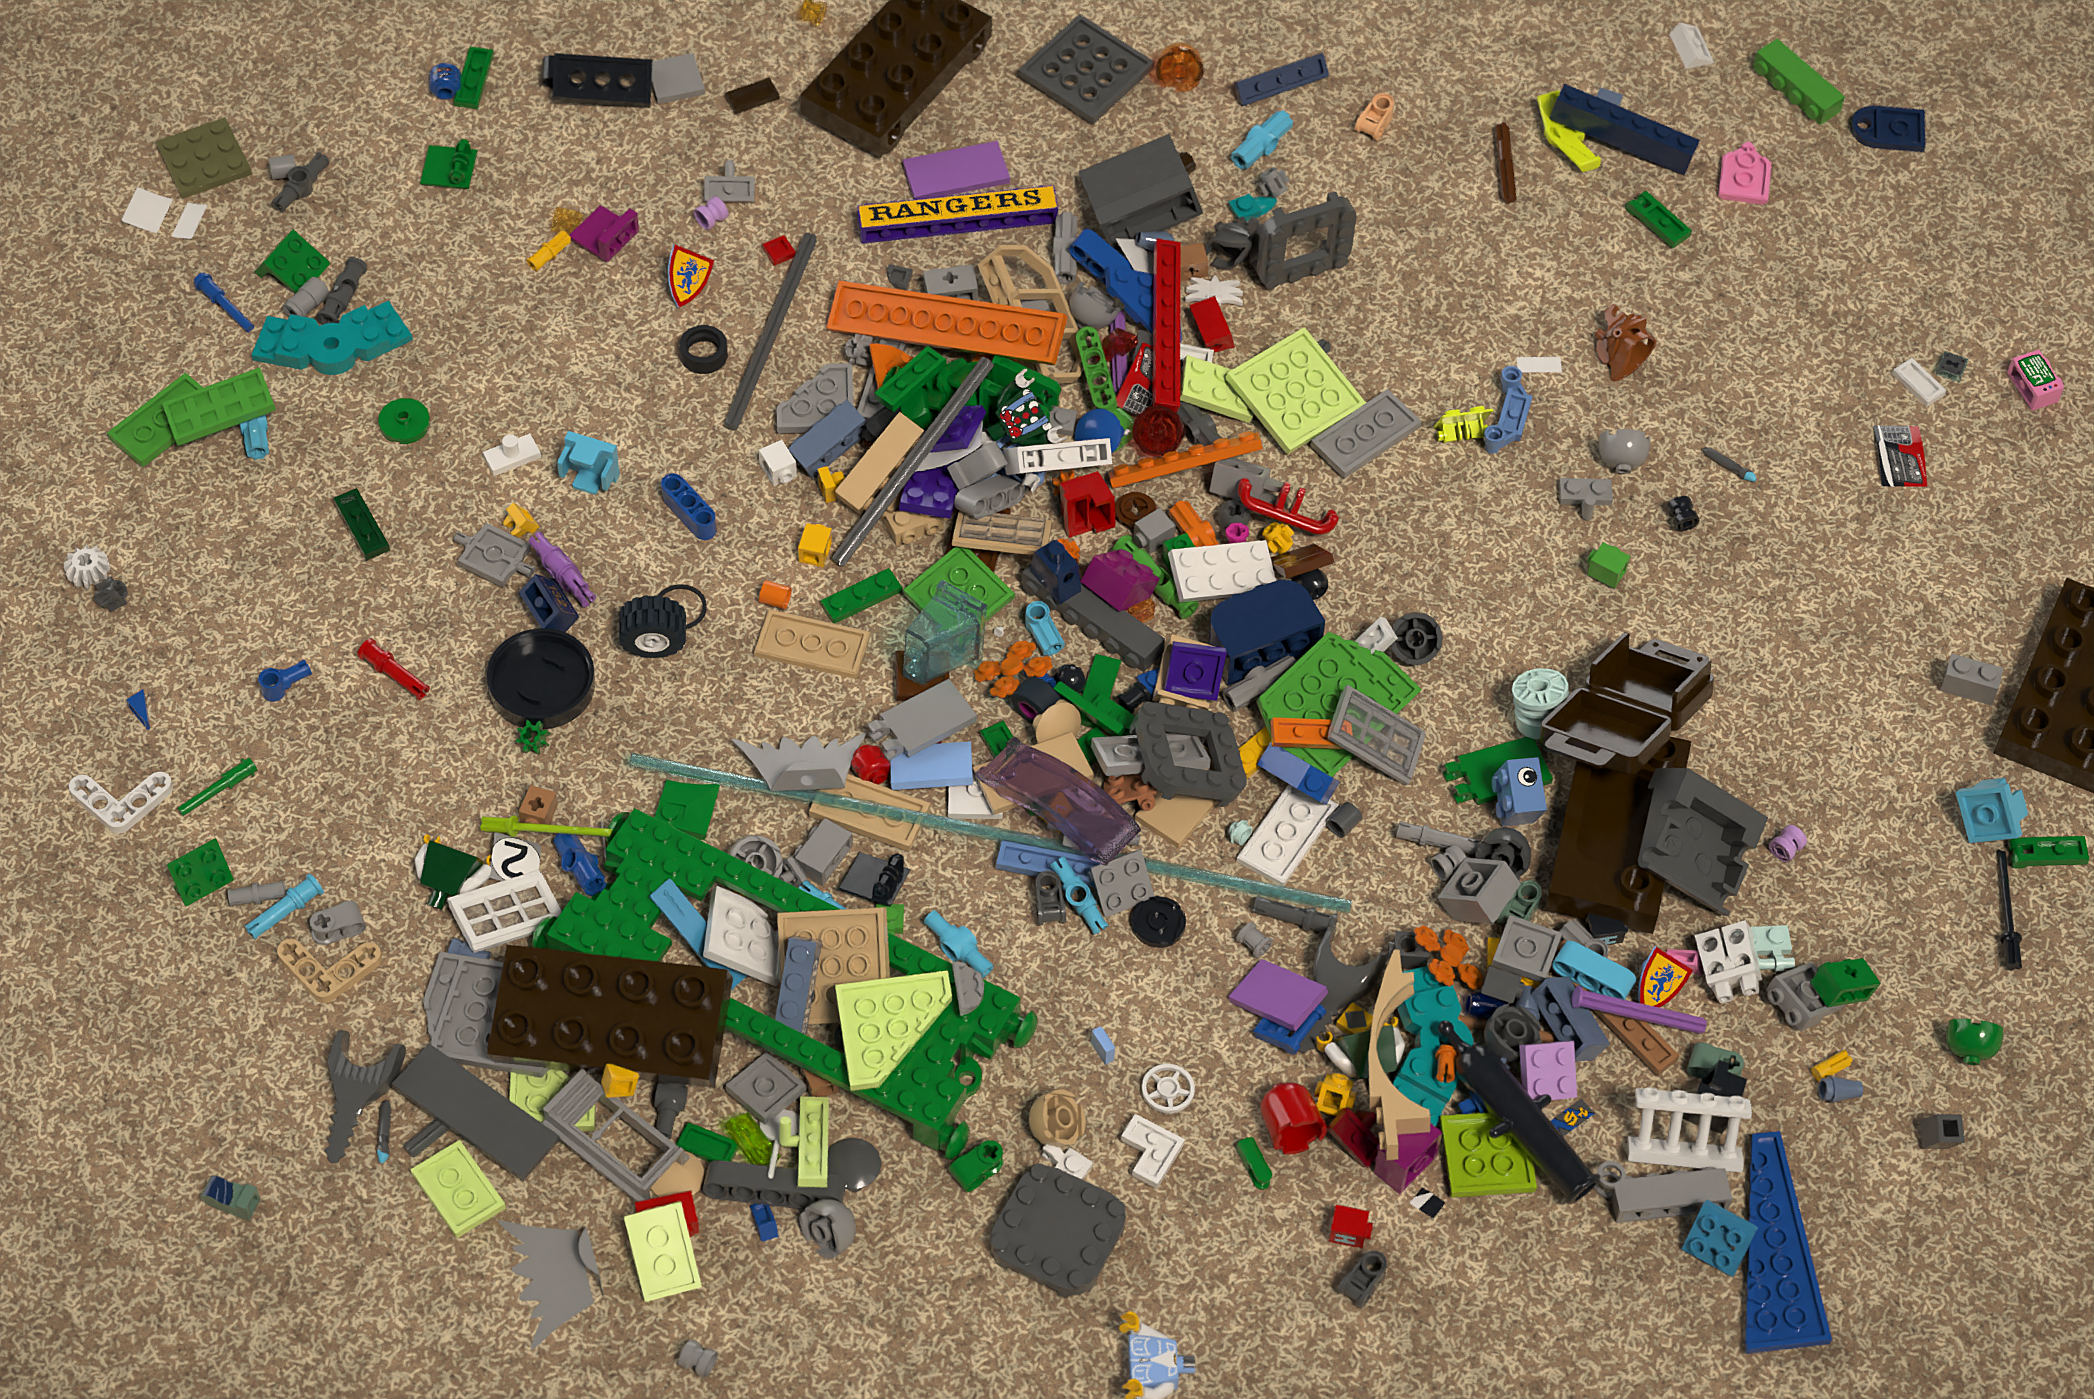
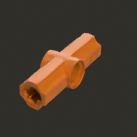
[1169,500,1219,547]

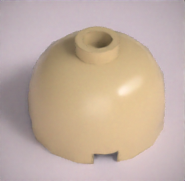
[1029,1089,1086,1147]

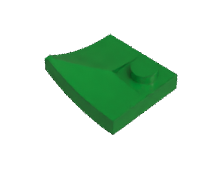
[654,780,720,841]

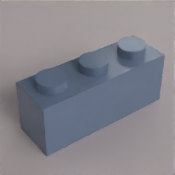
[787,400,866,479]
[1530,977,1610,1062]

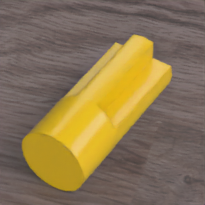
[1811,1050,1853,1082]

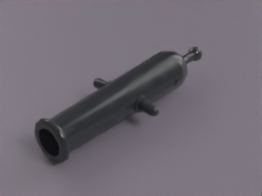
[1437,1020,1601,1205]

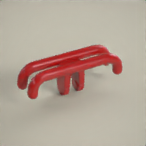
[1238,478,1339,535]

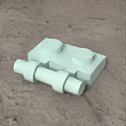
[1732,925,1795,972]

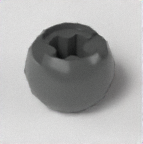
[1218,499,1251,530]

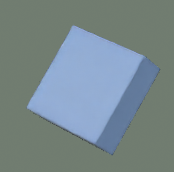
[1091,1026,1115,1065]

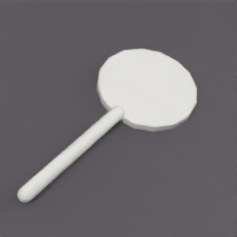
[760,1109,800,1179]

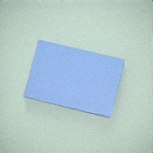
[891,741,973,790]

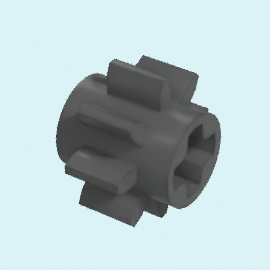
[95,576,128,612]

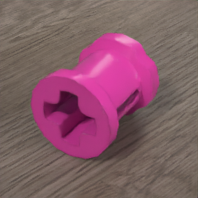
[1226,523,1249,544]

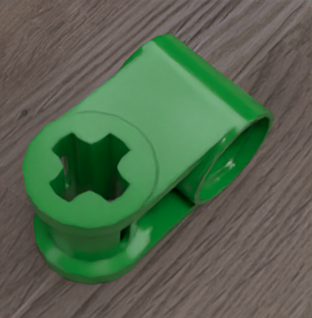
[949,1140,1003,1193]

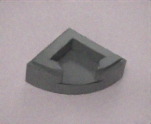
[888,264,913,290]

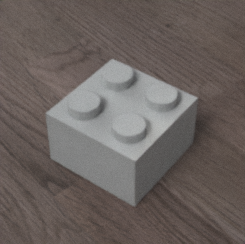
[1437,858,1521,924]

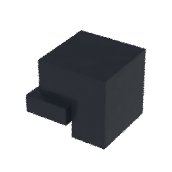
[1682,1060,1747,1134]

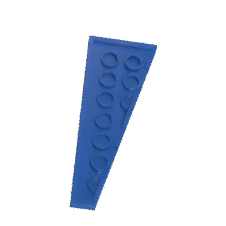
[1745,1131,1832,1354]

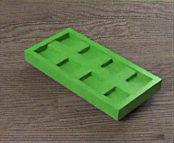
[162,367,276,446]

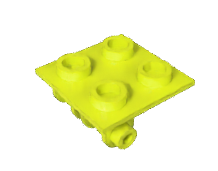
[1434,406,1493,443]

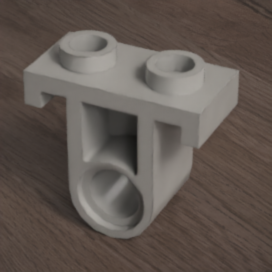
[947,441,1008,490]

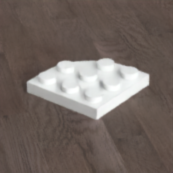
[703,886,781,987]

